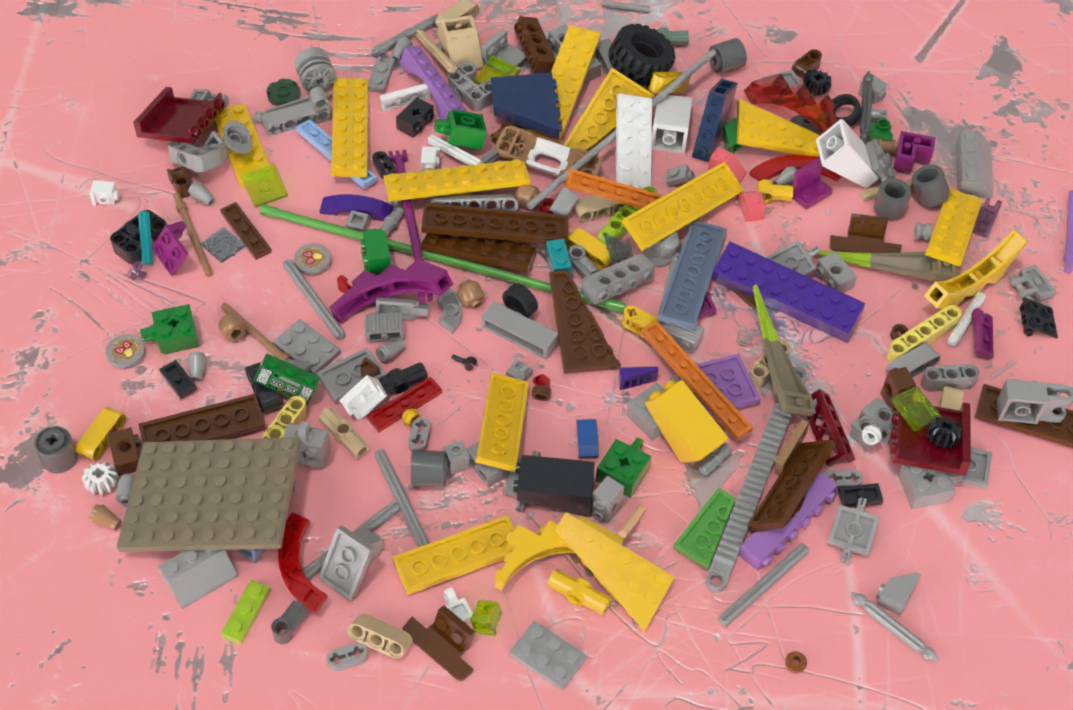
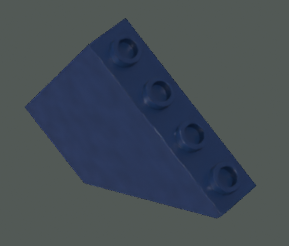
[491,72,562,139]
[692,78,738,162]

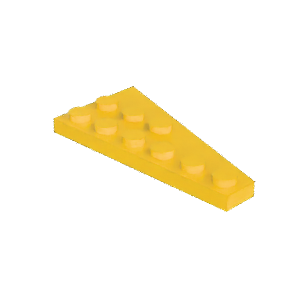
[737,99,821,157]
[555,512,674,632]

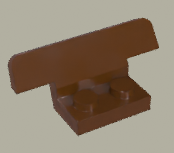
[830,213,902,253]
[402,605,475,681]

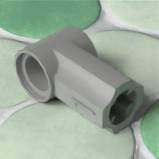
[569,245,600,278]

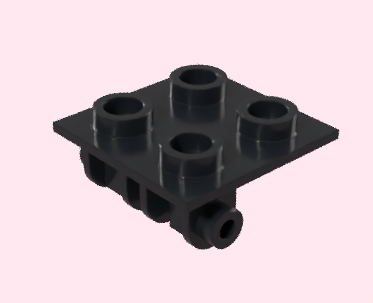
[1019,297,1058,339]

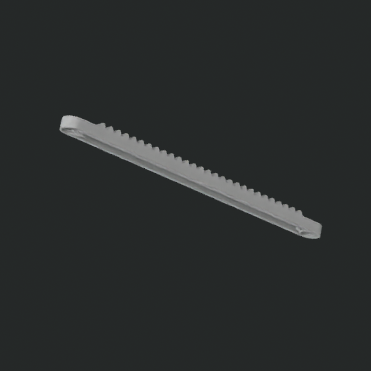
[705,366,807,593]

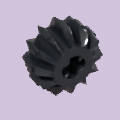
[803,69,832,97]
[926,416,962,449]

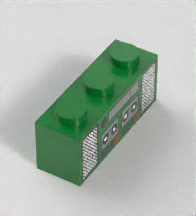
[253,353,320,405]

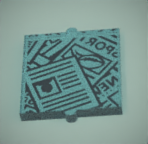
[201,227,245,263]
[604,234,634,263]

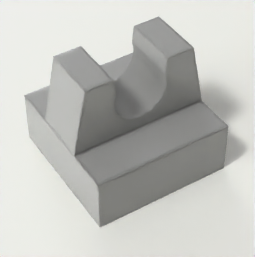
[506,359,533,381]

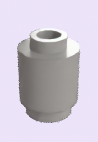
[116,474,135,506]

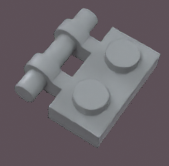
[1008,265,1056,301]

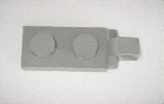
[376,297,429,320]

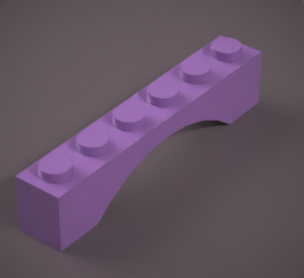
[400,46,466,119]
[739,471,838,571]

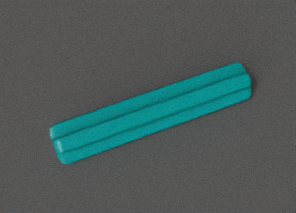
[138,211,153,265]

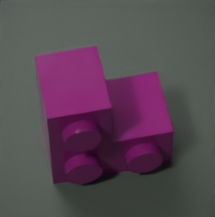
[893,131,936,173]

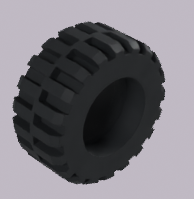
[608,24,675,87]

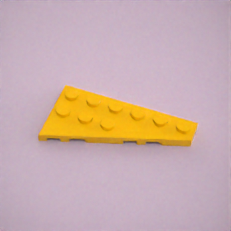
[564,68,655,151]

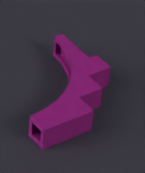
[329,259,453,323]

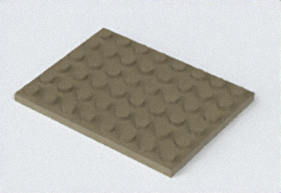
[116,437,301,552]

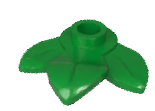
[868,119,893,142]

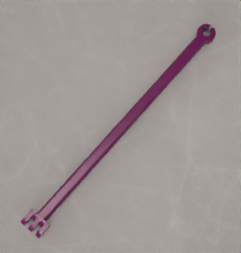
[388,149,433,303]

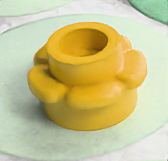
[402,408,420,427]

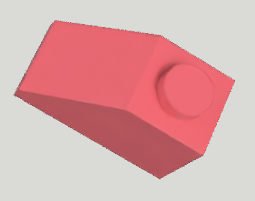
[708,147,747,183]
[736,191,766,222]

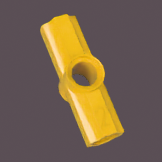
[547,569,612,615]

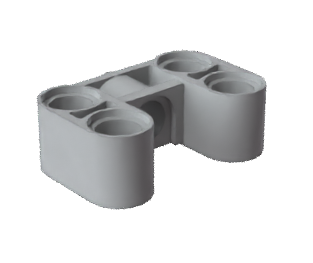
[448,62,493,111]
[168,140,223,172]

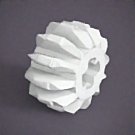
[82,460,118,496]

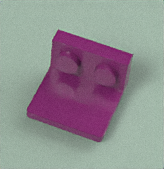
[792,157,833,209]
[152,221,188,276]

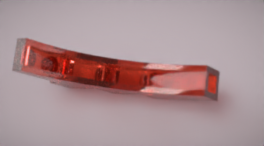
[744,73,838,133]

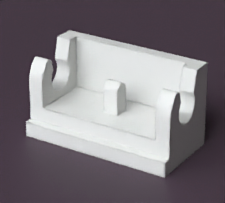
[339,375,388,420]

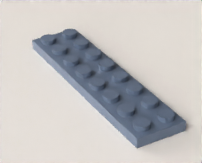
[657,220,727,330]

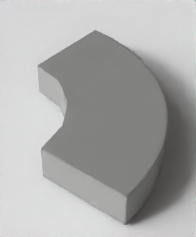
[438,288,462,334]

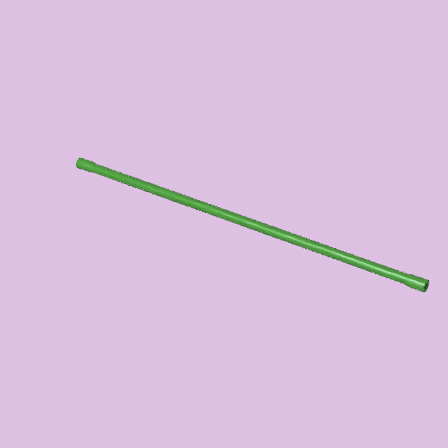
[260,204,626,314]

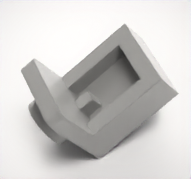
[666,164,695,187]

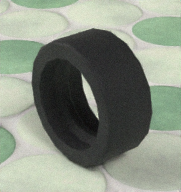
[827,94,861,127]
[502,283,538,318]

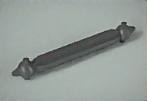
[859,71,874,145]

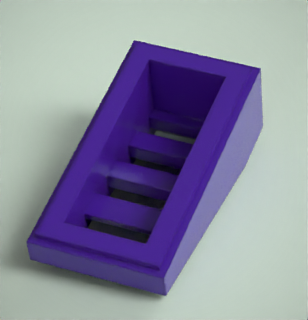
[618,366,658,390]

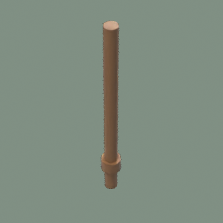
[173,193,213,277]
[221,302,292,360]

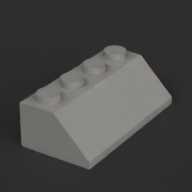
[956,130,993,199]

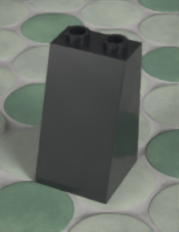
[513,455,595,517]

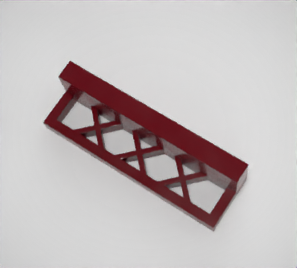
[807,389,856,467]

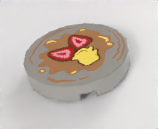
[294,243,331,276]
[105,334,145,369]

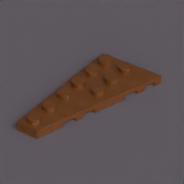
[549,270,621,374]

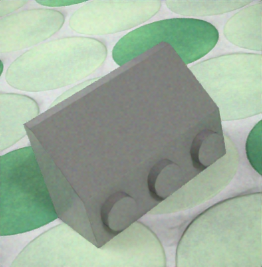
[158,550,238,609]

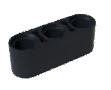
[244,361,282,413]

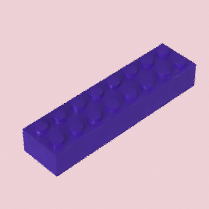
[712,241,865,343]

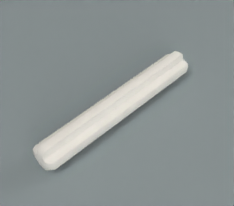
[427,134,482,166]
[947,292,986,347]

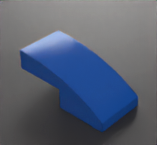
[576,419,599,458]

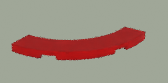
[749,154,842,182]
[278,512,328,614]

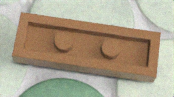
[773,419,809,475]

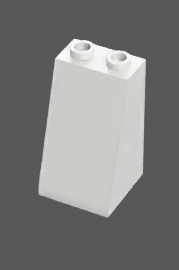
[652,95,692,154]
[816,119,879,188]

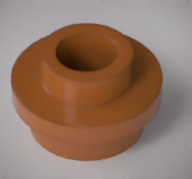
[785,651,807,673]

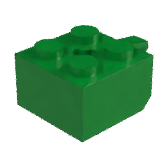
[434,109,487,150]
[360,228,391,276]
[140,304,199,354]
[595,437,651,498]

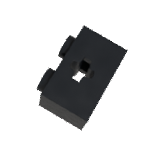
[396,97,434,138]

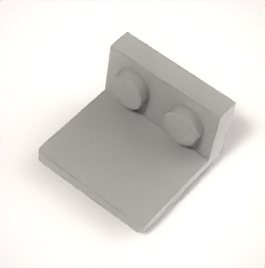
[481,28,527,76]

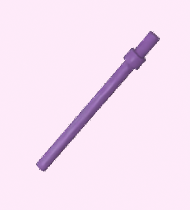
[1063,190,1073,273]

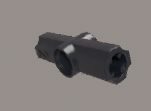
[379,362,428,395]

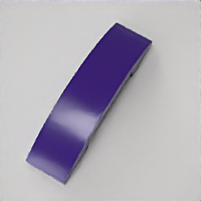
[319,194,394,221]

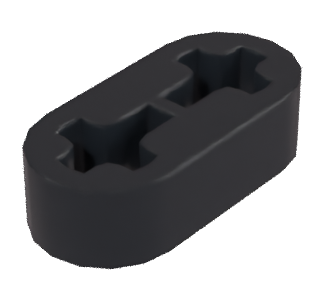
[372,151,396,180]

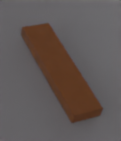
[220,202,272,260]

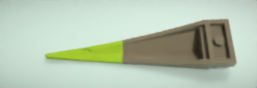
[807,249,956,282]
[753,284,816,416]

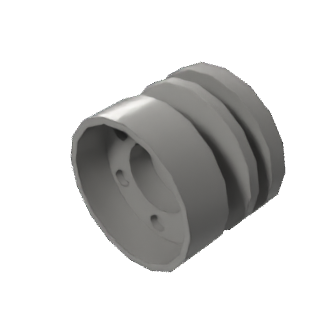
[294,47,336,92]

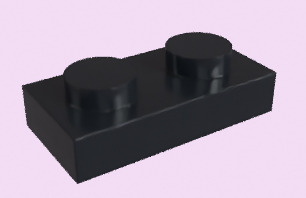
[159,360,197,399]
[838,483,884,508]

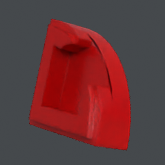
[337,275,351,294]
[533,374,550,388]

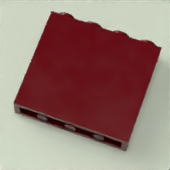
[133,87,225,144]
[890,391,971,476]

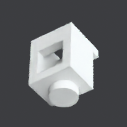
[421,146,440,171]
[89,180,120,206]

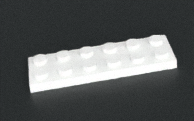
[616,93,652,189]

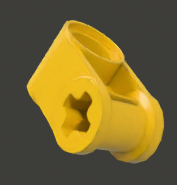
[621,305,659,338]

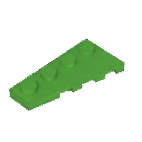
[673,487,736,570]

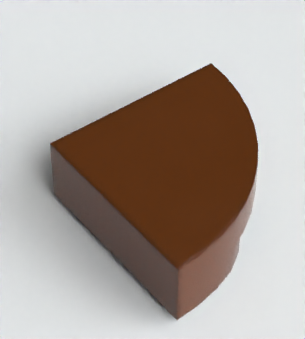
[360,357,380,379]

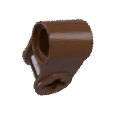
[791,49,822,79]
[167,166,191,198]

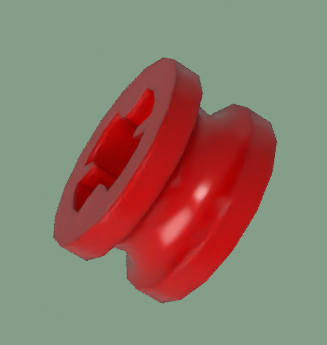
[540,198,554,214]

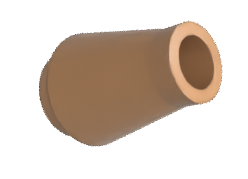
[89,504,122,530]

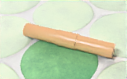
[618,505,645,539]

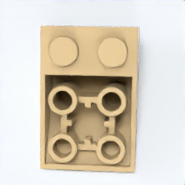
[437,15,484,70]

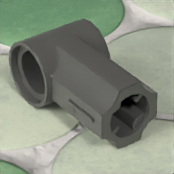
[271,601,309,645]

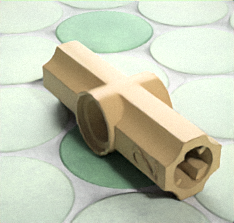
[318,407,369,458]

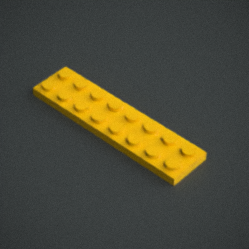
[528,25,601,144]
[331,77,368,178]
[383,159,530,202]
[622,161,744,251]

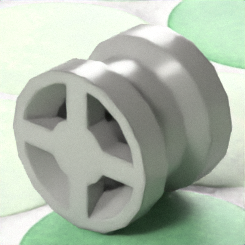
[914,222,932,241]

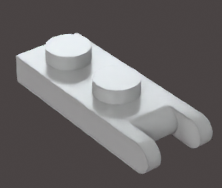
[368,56,395,93]

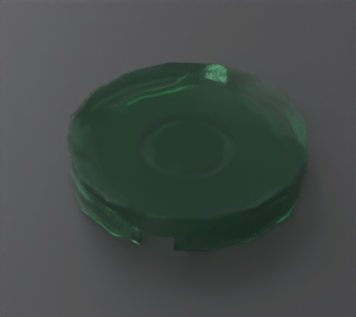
[266,79,301,106]

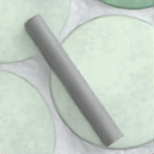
[601,0,650,13]

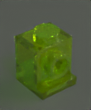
[470,600,502,636]

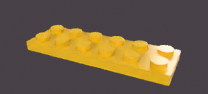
[214,103,275,188]
[925,188,983,266]
[475,372,529,472]
[392,515,515,595]

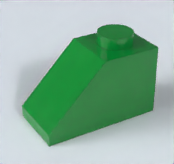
[722,117,742,154]

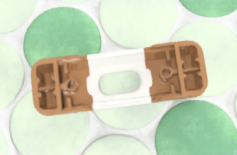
[496,126,602,182]

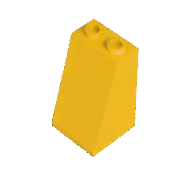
[644,380,728,463]

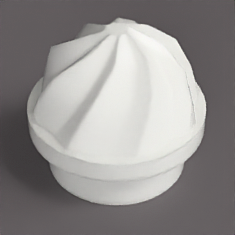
[862,424,882,445]

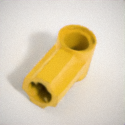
[757,180,793,203]

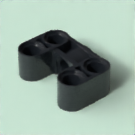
[110,210,167,265]

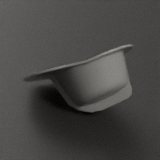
[223,121,252,154]
[644,232,683,267]

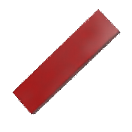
[367,377,442,433]

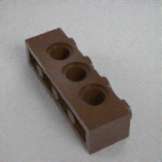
[514,16,556,74]

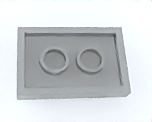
[272,319,341,375]
[316,348,387,404]
[318,525,375,601]
[509,620,587,691]

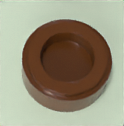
[531,385,552,401]

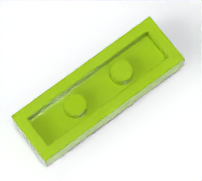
[221,580,271,644]

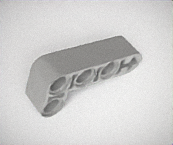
[261,87,331,136]

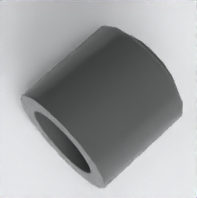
[709,38,747,74]
[912,165,950,207]
[873,178,911,221]
[34,426,78,474]
[411,450,448,487]

